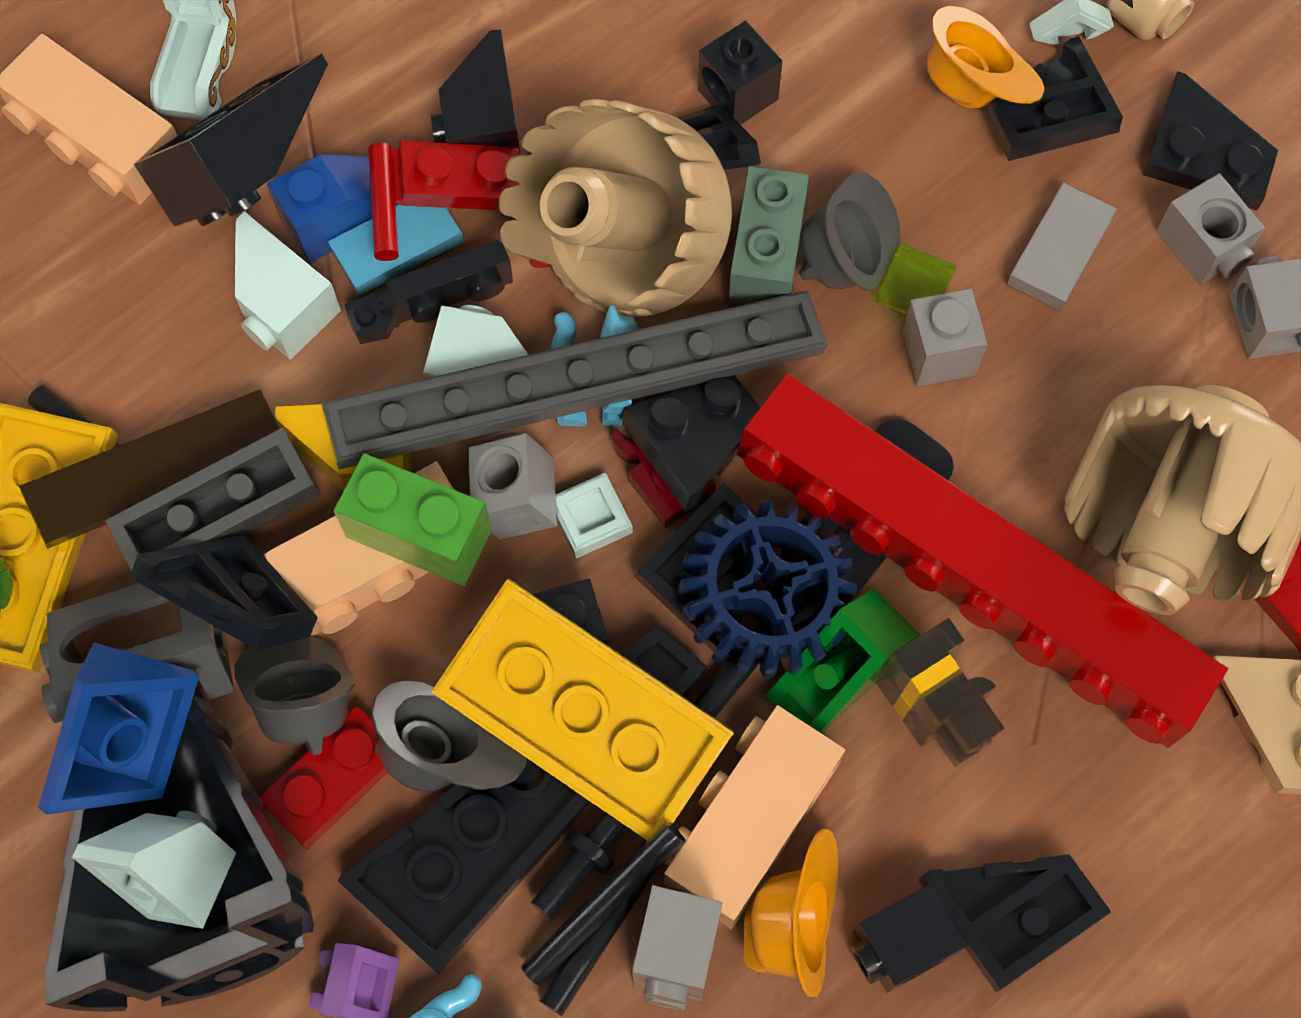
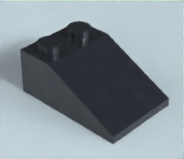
[134,53,328,227]

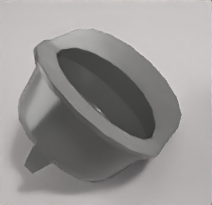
[799,173,900,291]
[234,636,355,756]
[371,681,527,791]

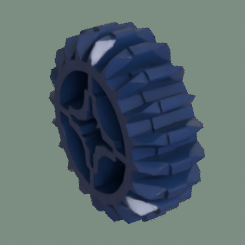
[678,499,857,678]

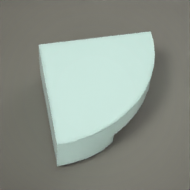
[1029,0,1114,45]

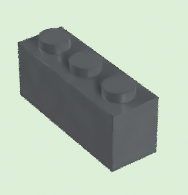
[105,427,321,570]

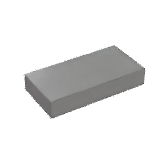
[1007,182,1117,311]

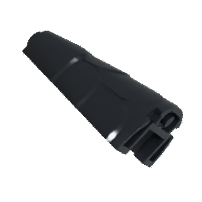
[44,639,314,1012]

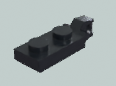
[345,240,513,344]

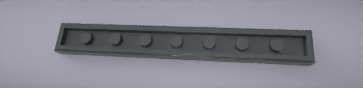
[322,290,827,470]

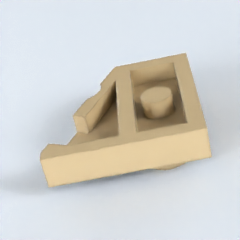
[1213,656,1301,795]

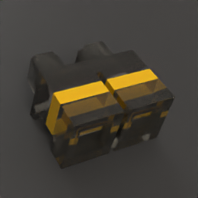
[876,618,1005,767]

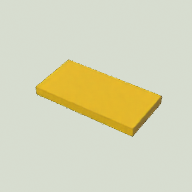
[0,403,118,674]
[431,579,734,840]

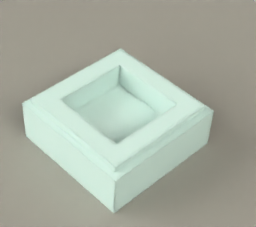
[556,473,633,559]

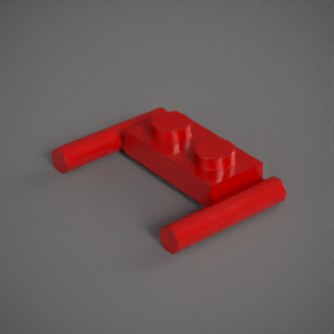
[368,140,551,268]

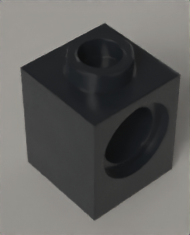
[698,20,783,125]
[851,883,968,993]

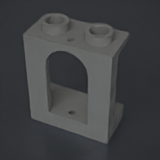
[40,583,234,723]

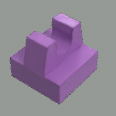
[309,943,400,1018]

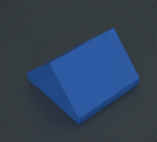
[38,643,199,815]

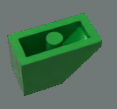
[765,589,920,734]

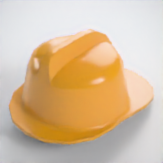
[927,6,1045,109]
[743,828,839,998]

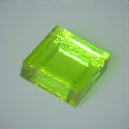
[876,243,957,314]

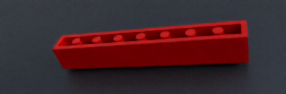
[736,373,1229,748]

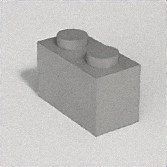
[632,885,723,1011]

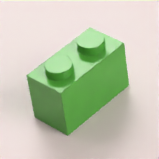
[334,453,492,586]

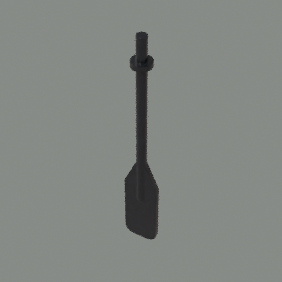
[531,419,954,920]

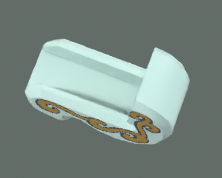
[150,0,236,120]

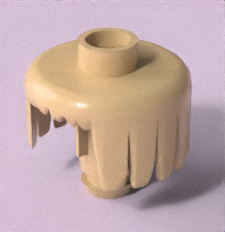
[499,99,732,317]
[1064,385,1301,615]

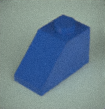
[267,155,399,264]

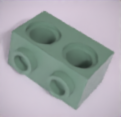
[728,166,809,308]

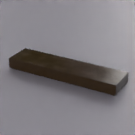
[19,389,280,549]

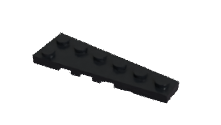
[337,625,707,975]

